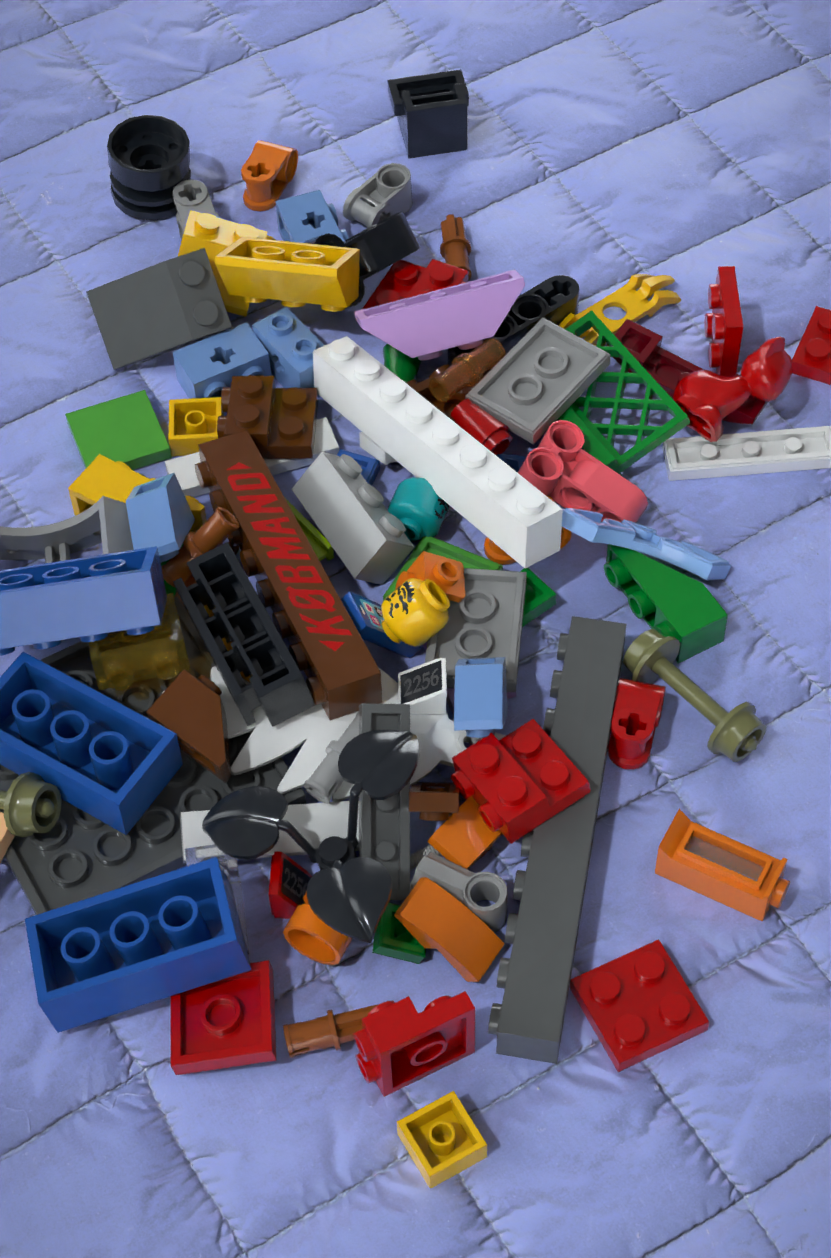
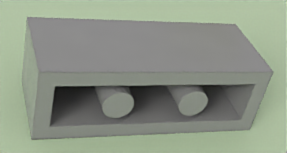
[291,451,414,585]

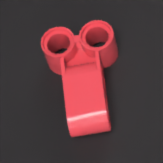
[518,420,648,523]

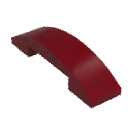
[607,319,768,424]

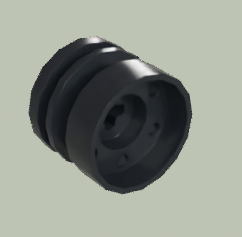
[107,115,191,221]

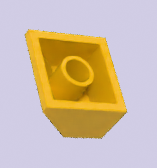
[178,210,268,317]

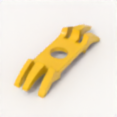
[558,274,681,346]

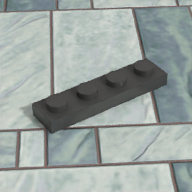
[359,703,410,900]

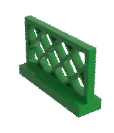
[556,310,690,477]

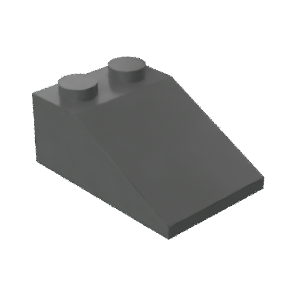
[86,248,232,370]

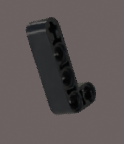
[448,275,579,381]

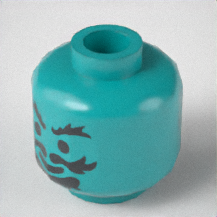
[387,477,450,542]

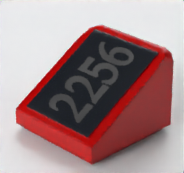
[269,851,312,919]

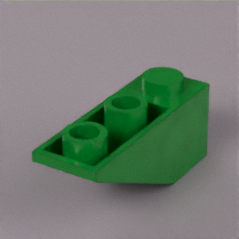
[604,544,728,664]

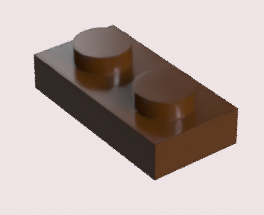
[409,782,460,821]

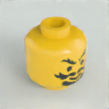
[381,578,450,646]

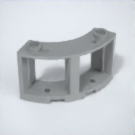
[0,496,134,563]

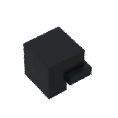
[387,69,469,159]

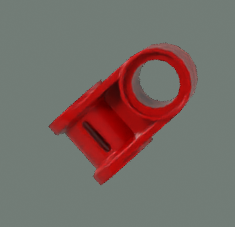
[608,678,666,769]

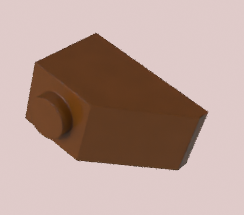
[147,669,231,783]

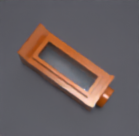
[655,809,790,922]

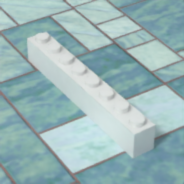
[313,336,563,569]

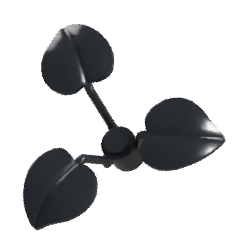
[202,730,420,943]

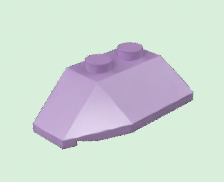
[354,269,525,360]

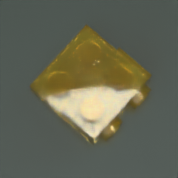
[88,593,191,691]

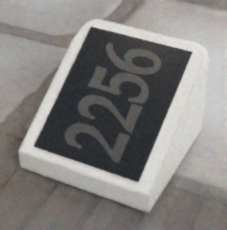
[398,658,447,714]

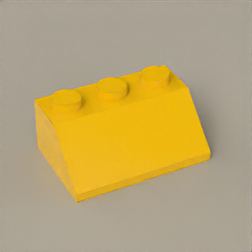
[215,237,360,312]

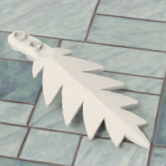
[162,666,506,802]

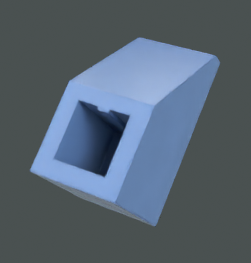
[126,473,195,563]
[454,657,508,738]

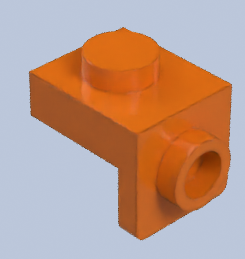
[395,551,466,603]

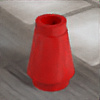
[450,398,513,455]

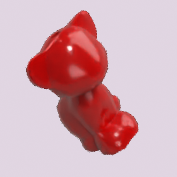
[673,336,793,442]

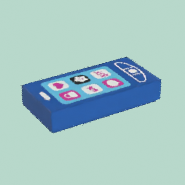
[341,591,422,658]

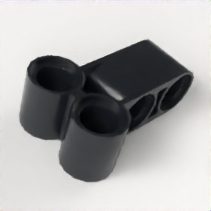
[304,211,420,308]

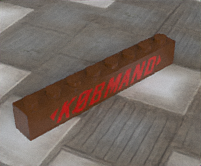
[195,430,382,720]

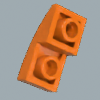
[427,796,503,870]
[394,877,505,982]

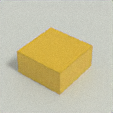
[168,397,224,457]
[397,1091,487,1189]

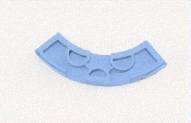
[562,508,732,580]

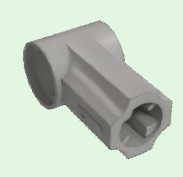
[410,852,507,932]

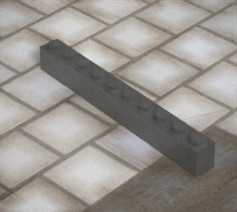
[488,616,627,1064]

